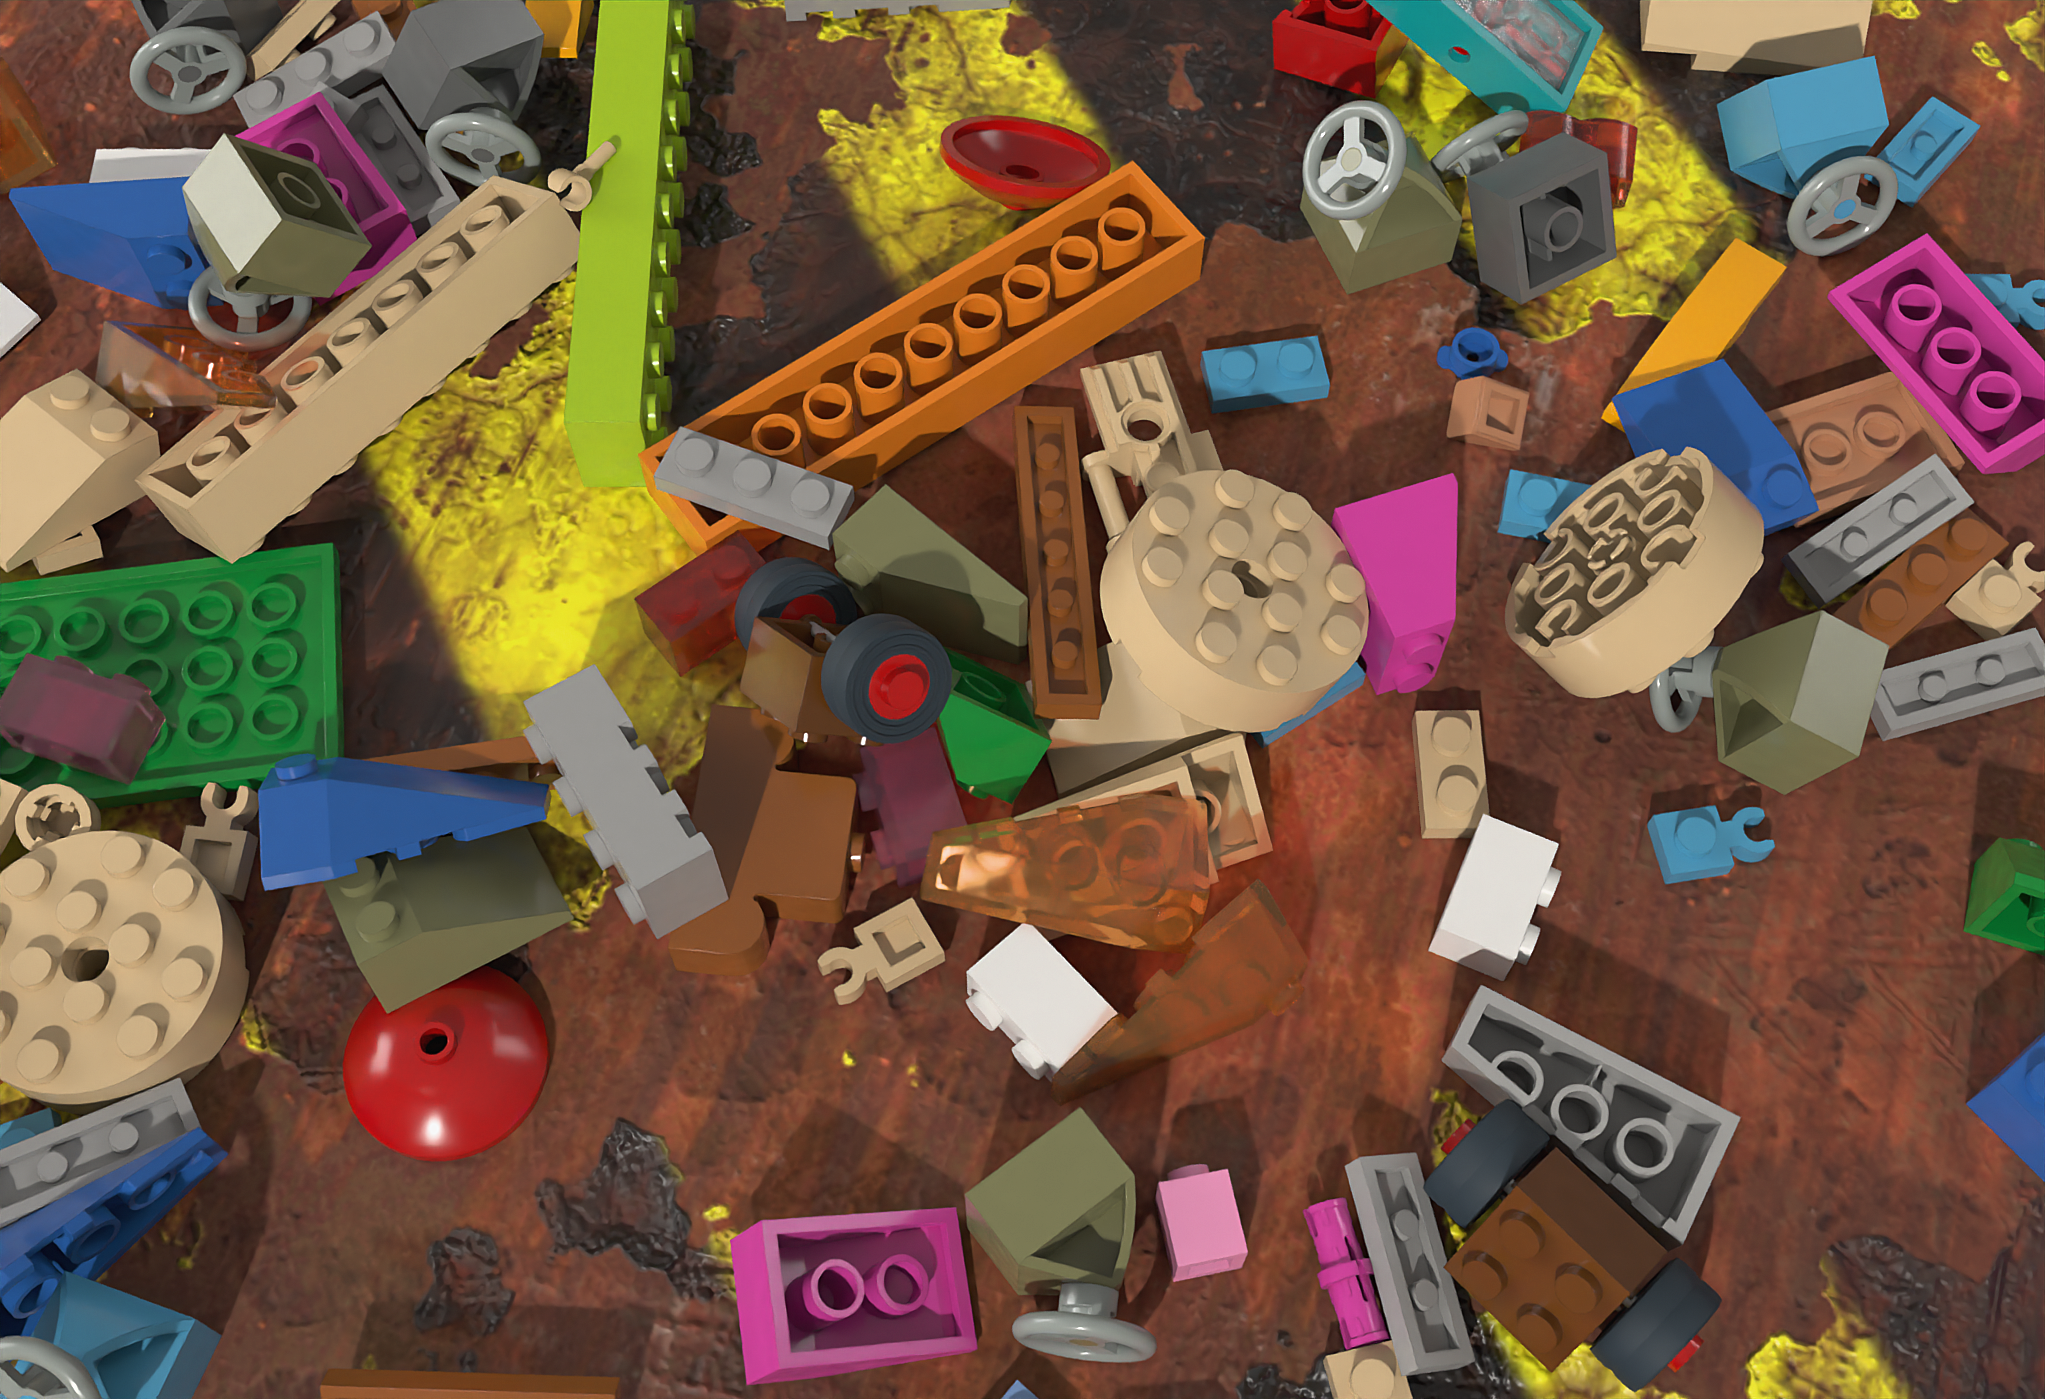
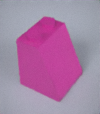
[1331,473,1458,695]

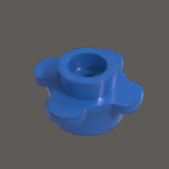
[1436,328,1508,381]

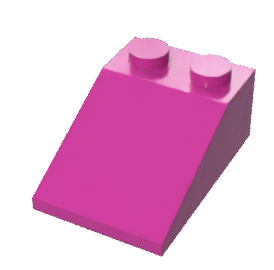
[235,91,417,306]
[730,1207,978,1385]

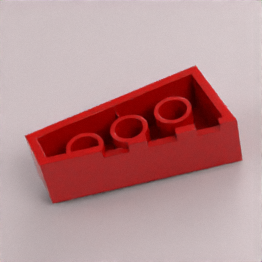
[1272,0,1410,99]

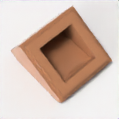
[1446,376,1530,451]

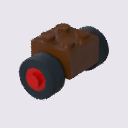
[734,557,952,747]
[1423,1099,1722,1392]

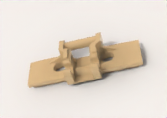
[1079,350,1223,553]

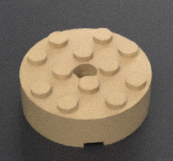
[1505,447,1764,698]
[1100,470,1369,733]
[0,831,249,1115]

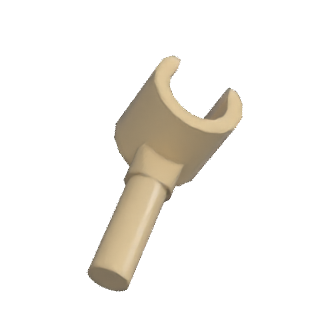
[548,141,616,211]

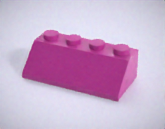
[1827,233,2045,474]

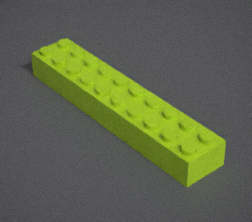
[564,0,695,487]

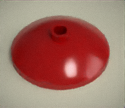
[939,115,1111,211]
[343,965,550,1161]

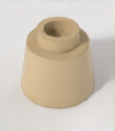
[15,784,101,851]

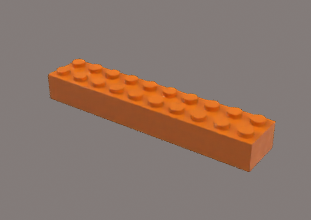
[638,160,1205,578]

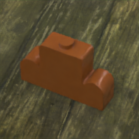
[668,704,866,976]

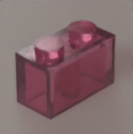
[0,653,166,785]
[852,727,974,888]

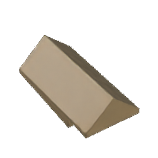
[1640,0,1873,76]
[994,732,1273,941]

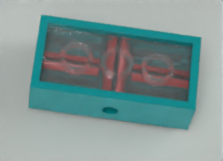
[1365,0,1604,134]

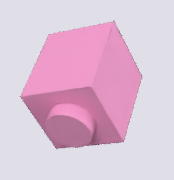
[1155,1164,1248,1282]

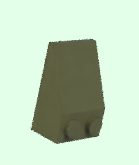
[832,484,1028,665]
[322,826,574,1014]

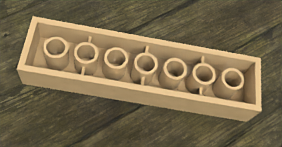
[134,175,580,564]

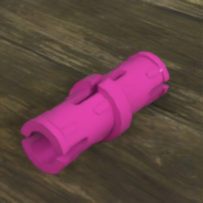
[1303,1198,1390,1351]

